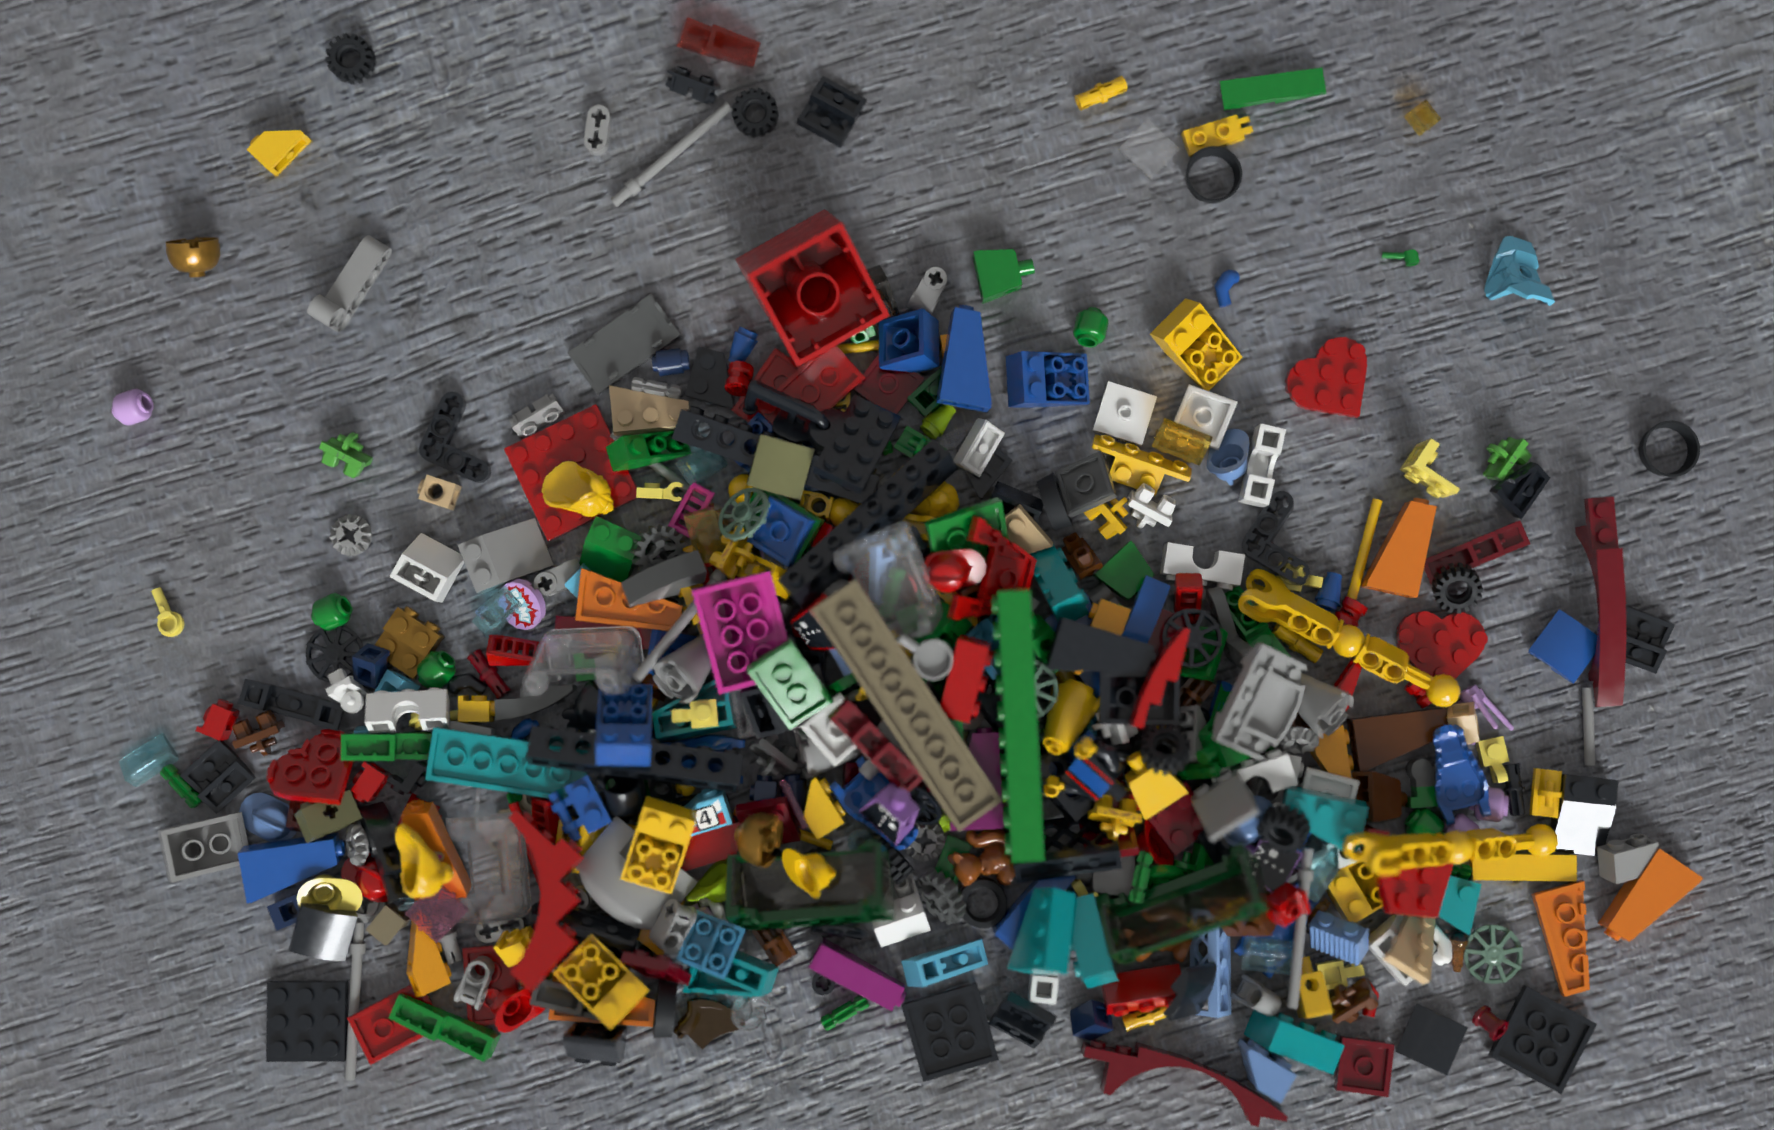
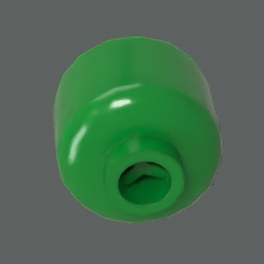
[1073,307,1109,347]
[311,593,352,631]
[417,651,456,689]
[1404,808,1445,835]

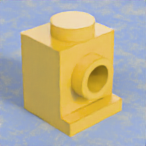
[458,695,495,722]
[493,926,534,967]

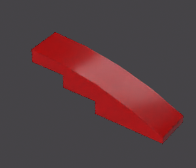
[1128,628,1190,729]

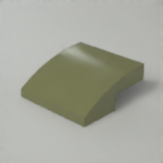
[747,434,814,500]

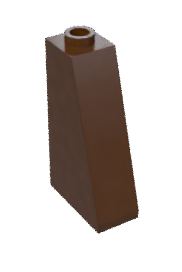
[1347,708,1449,772]

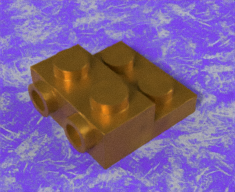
[375,606,445,679]

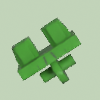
[319,432,373,478]
[1483,437,1532,482]

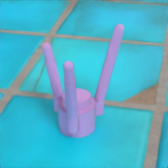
[1456,684,1514,745]

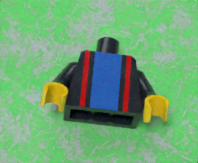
[1044,736,1129,802]

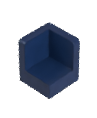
[1070,999,1113,1041]

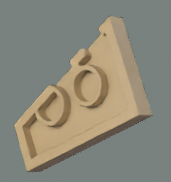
[609,386,689,436]
[1005,504,1054,554]
[1383,915,1436,984]

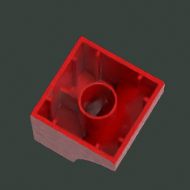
[735,209,890,367]

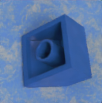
[879,308,939,373]

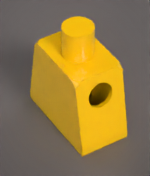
[1125,752,1188,820]
[1296,956,1333,1018]

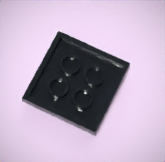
[266,981,348,1062]
[901,982,999,1082]
[1488,985,1597,1094]

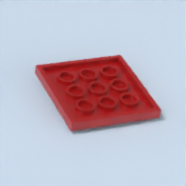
[504,404,638,541]

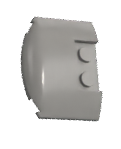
[1213,642,1307,761]
[576,816,697,930]

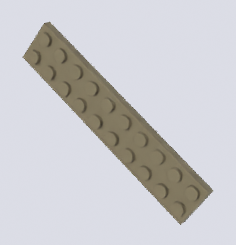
[810,579,1002,831]

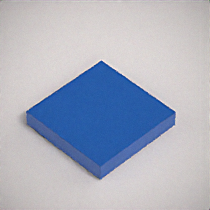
[747,496,815,567]

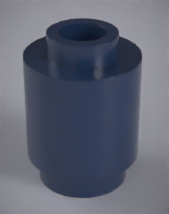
[652,348,690,376]
[780,774,807,813]

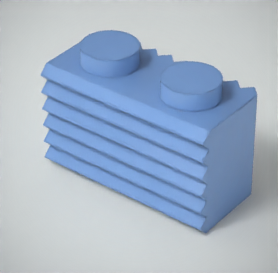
[1309,910,1369,966]

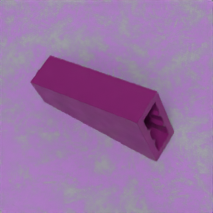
[949,728,1004,831]
[809,938,907,1011]

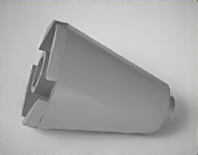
[652,634,712,704]
[1298,672,1354,738]
[795,728,863,780]

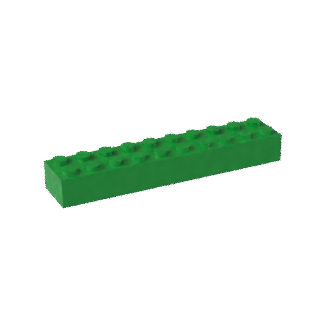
[992,587,1045,862]

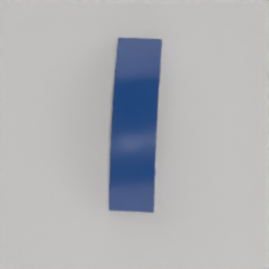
[1121,575,1170,643]

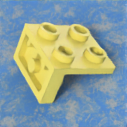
[1400,438,1460,498]

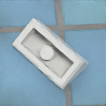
[954,418,1005,477]

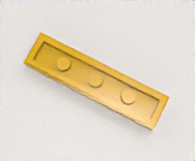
[1470,854,1577,881]

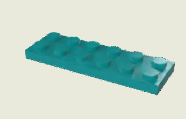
[425,727,590,799]

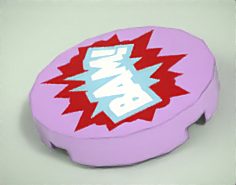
[498,579,546,630]

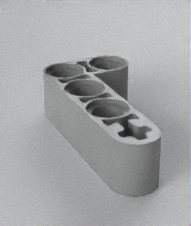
[307,235,392,332]

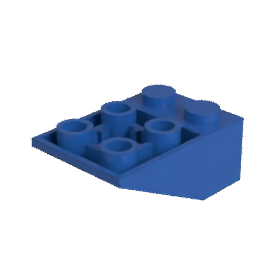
[1005,351,1090,408]
[596,684,653,766]

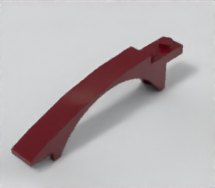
[1575,496,1626,707]
[1081,1039,1288,1127]

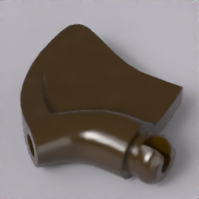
[673,998,745,1049]

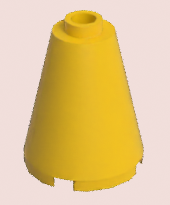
[1043,679,1099,755]

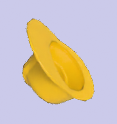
[782,848,836,898]

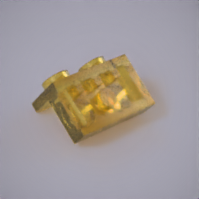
[1151,418,1212,466]
[684,503,726,563]

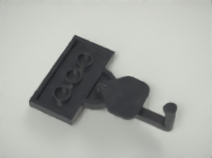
[743,380,901,494]

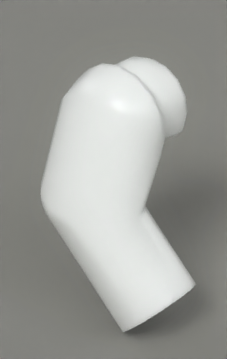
[699,897,728,922]
[1433,925,1452,966]

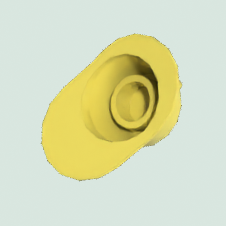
[297,874,363,911]

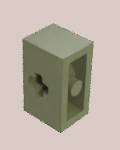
[294,790,362,843]

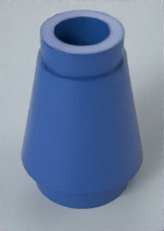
[728,326,758,362]
[1314,572,1342,612]

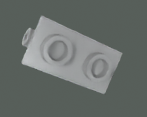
[509,394,565,439]

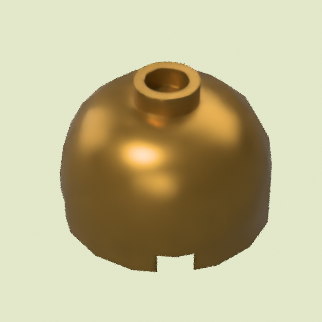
[166,237,220,277]
[735,812,783,868]

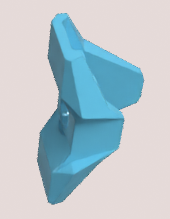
[1484,236,1555,306]

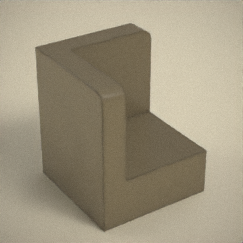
[366,903,412,945]

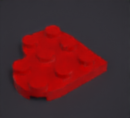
[1285,337,1367,418]
[1396,611,1488,679]
[267,729,354,805]

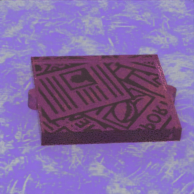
[779,780,807,829]
[405,885,469,943]

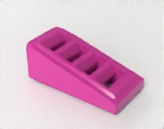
[668,481,715,539]

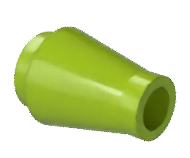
[920,404,956,440]

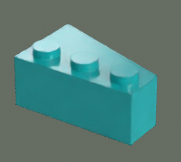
[1030,544,1089,622]
[652,680,737,742]
[1281,786,1368,852]
[1438,875,1482,935]
[1007,888,1076,975]
[1070,893,1118,988]
[682,950,779,997]
[1244,1009,1345,1075]

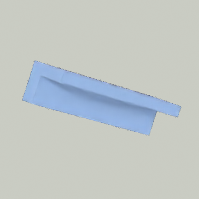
[1190,908,1231,1018]

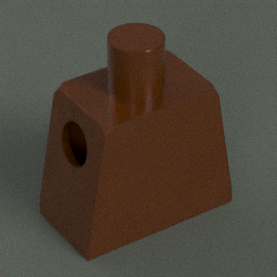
[1352,771,1408,822]

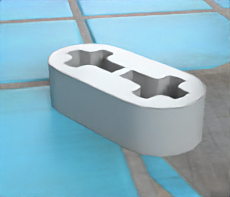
[584,105,612,155]
[475,911,526,943]

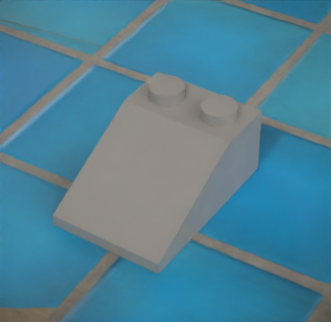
[458,518,555,594]
[1191,769,1259,842]
[157,812,249,883]

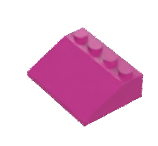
[692,571,788,694]

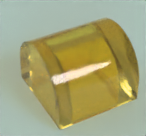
[1404,100,1442,137]

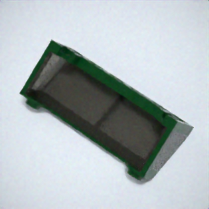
[725,840,895,931]
[1095,843,1269,964]

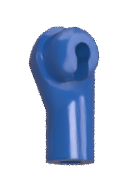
[1215,270,1240,308]
[511,718,539,740]

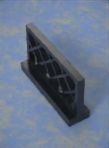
[1013,814,1122,883]
[531,900,641,970]

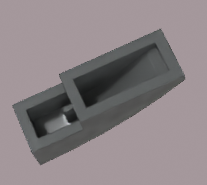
[621,550,707,607]
[494,685,577,720]
[530,980,601,1021]

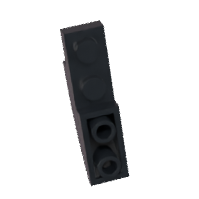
[358,801,411,904]

